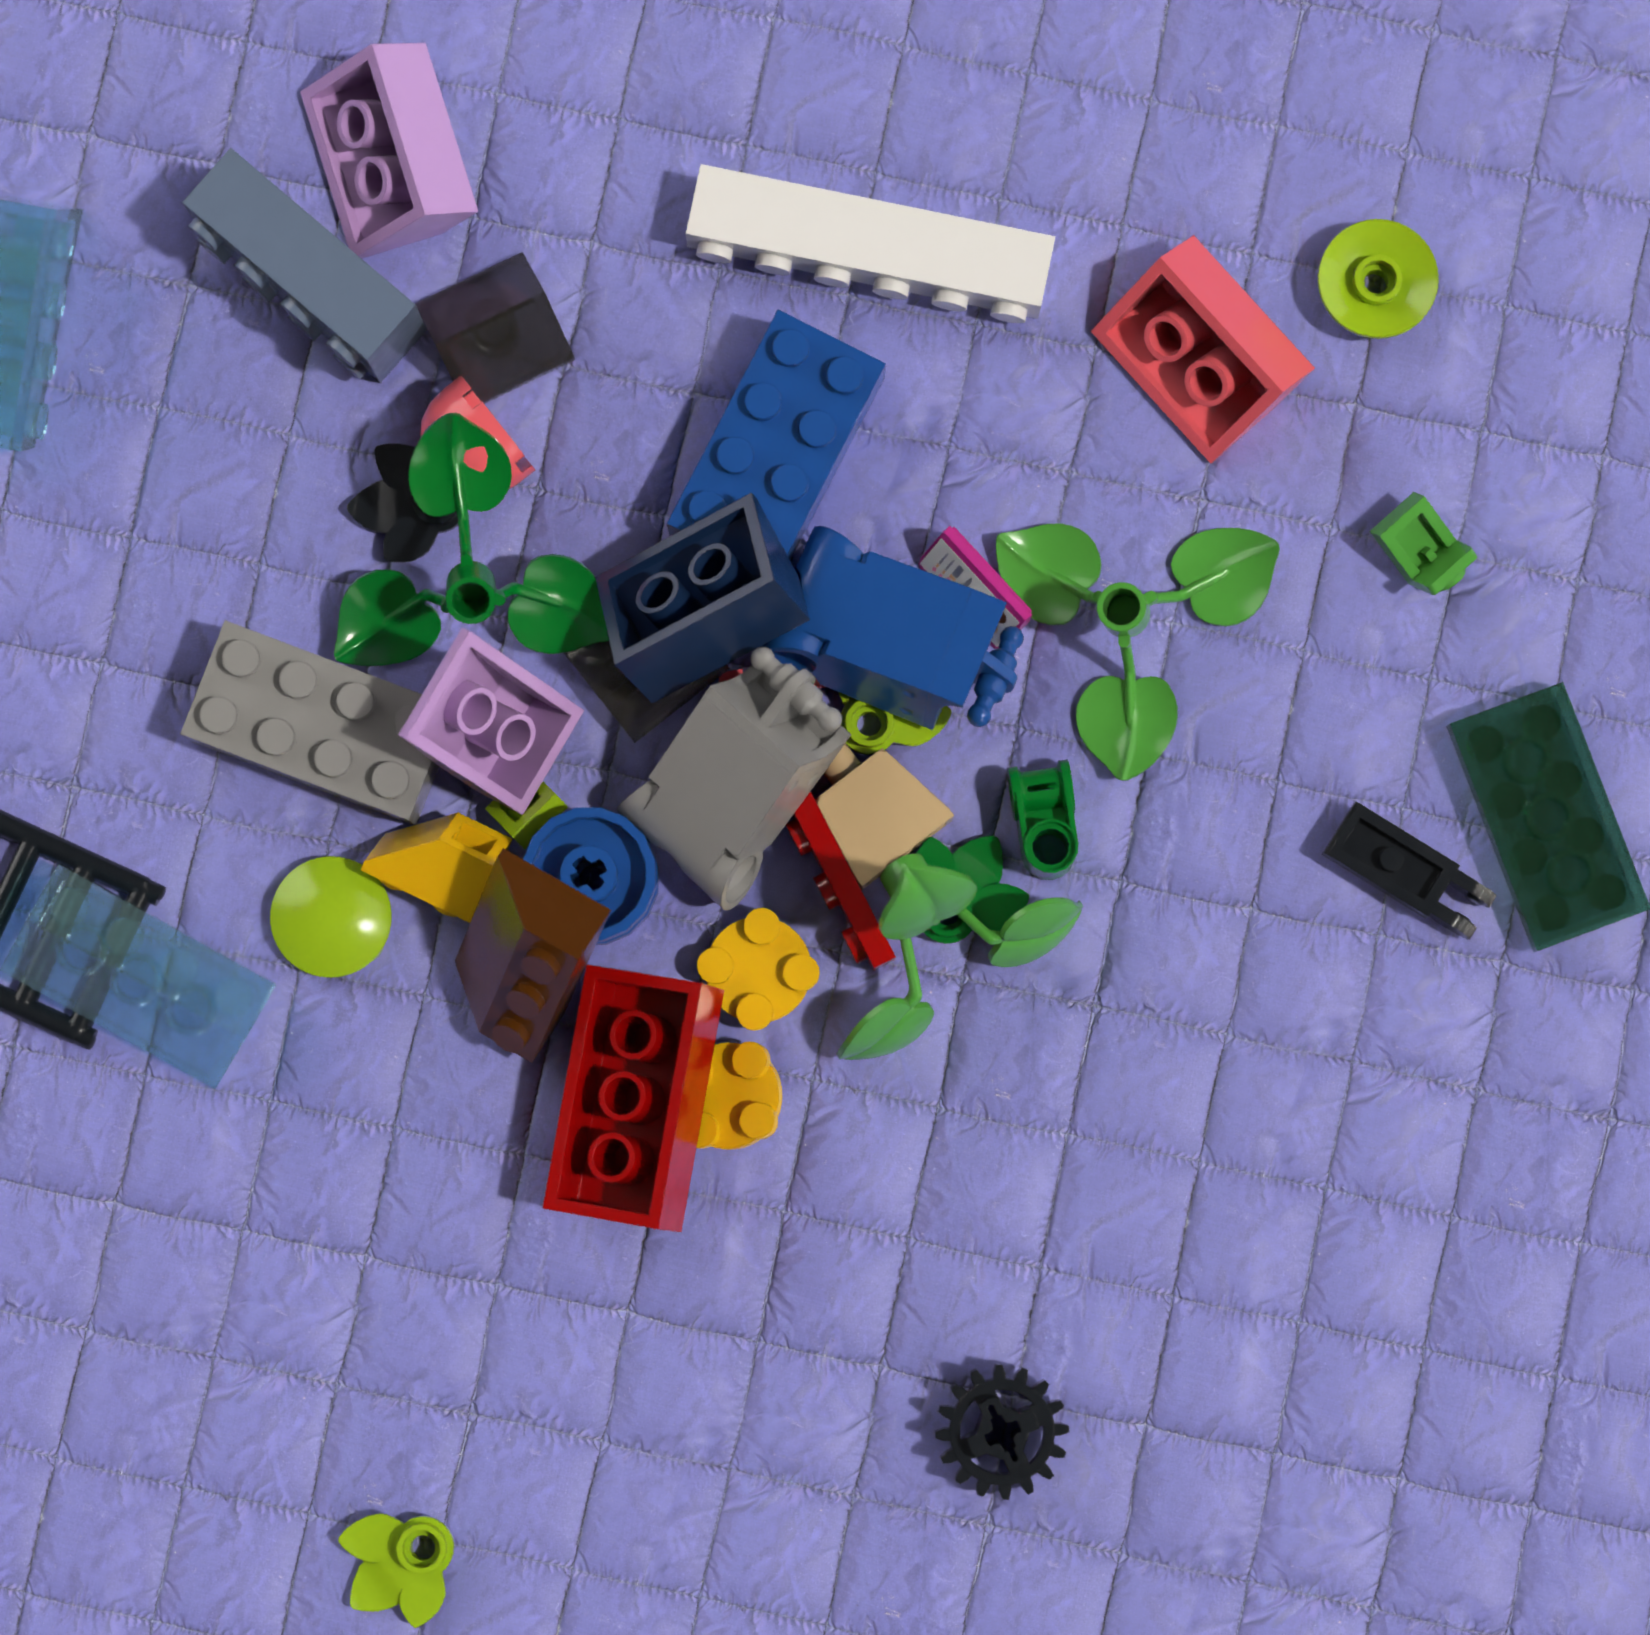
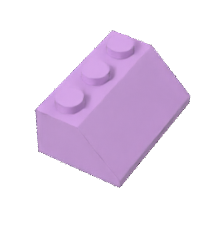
[300,43,479,259]

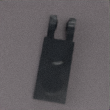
[1322,802,1496,940]

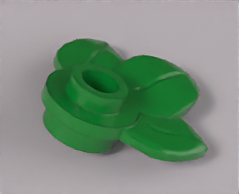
[916,836,1029,944]

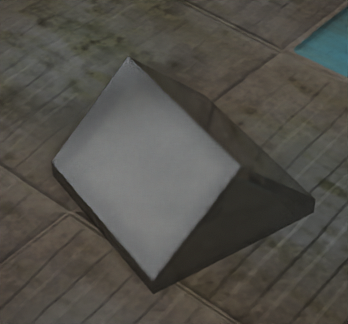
[415,252,575,404]

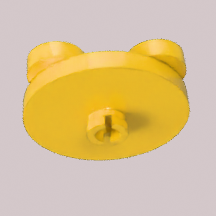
[697,908,820,1031]
[697,1042,783,1150]

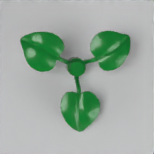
[334,413,609,666]

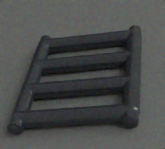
[0,809,166,1050]

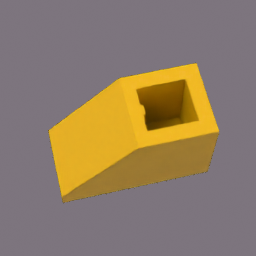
[361,812,513,923]

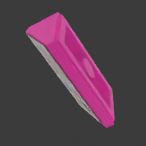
[918,526,1032,649]

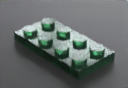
[1446,682,1650,952]

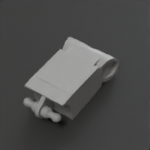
[616,647,851,910]

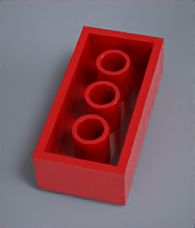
[542,964,724,1232]

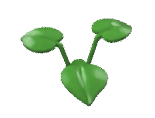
[996,524,1280,781]
[836,853,1084,1060]

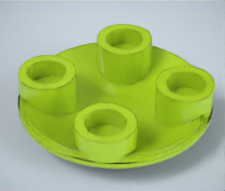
[270,856,392,978]

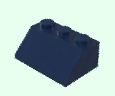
[595,493,810,703]

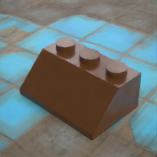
[455,848,611,1063]

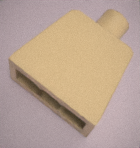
[815,743,954,890]

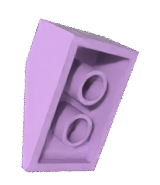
[398,627,585,815]

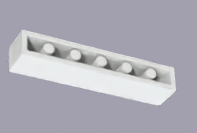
[686,164,1056,324]

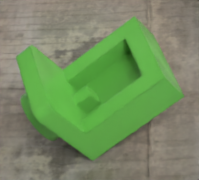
[1369,492,1477,595]

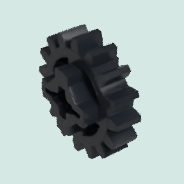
[935,1363,1069,1500]

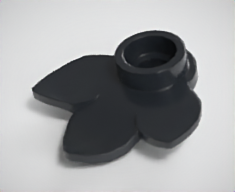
[347,443,458,563]

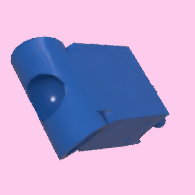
[760,526,1024,730]

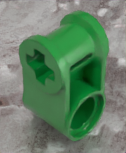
[1007,759,1078,880]

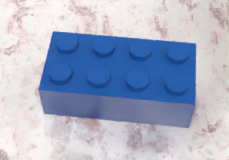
[667,309,886,561]

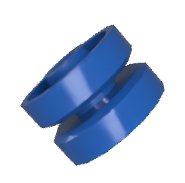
[523,807,659,945]

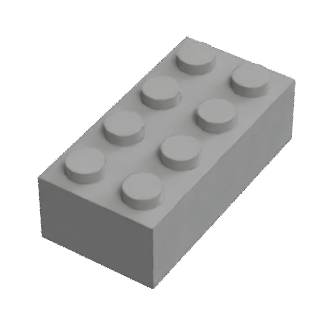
[180,620,439,825]

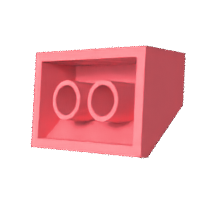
[1090,235,1315,464]

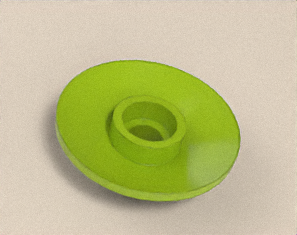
[1318,219,1439,339]

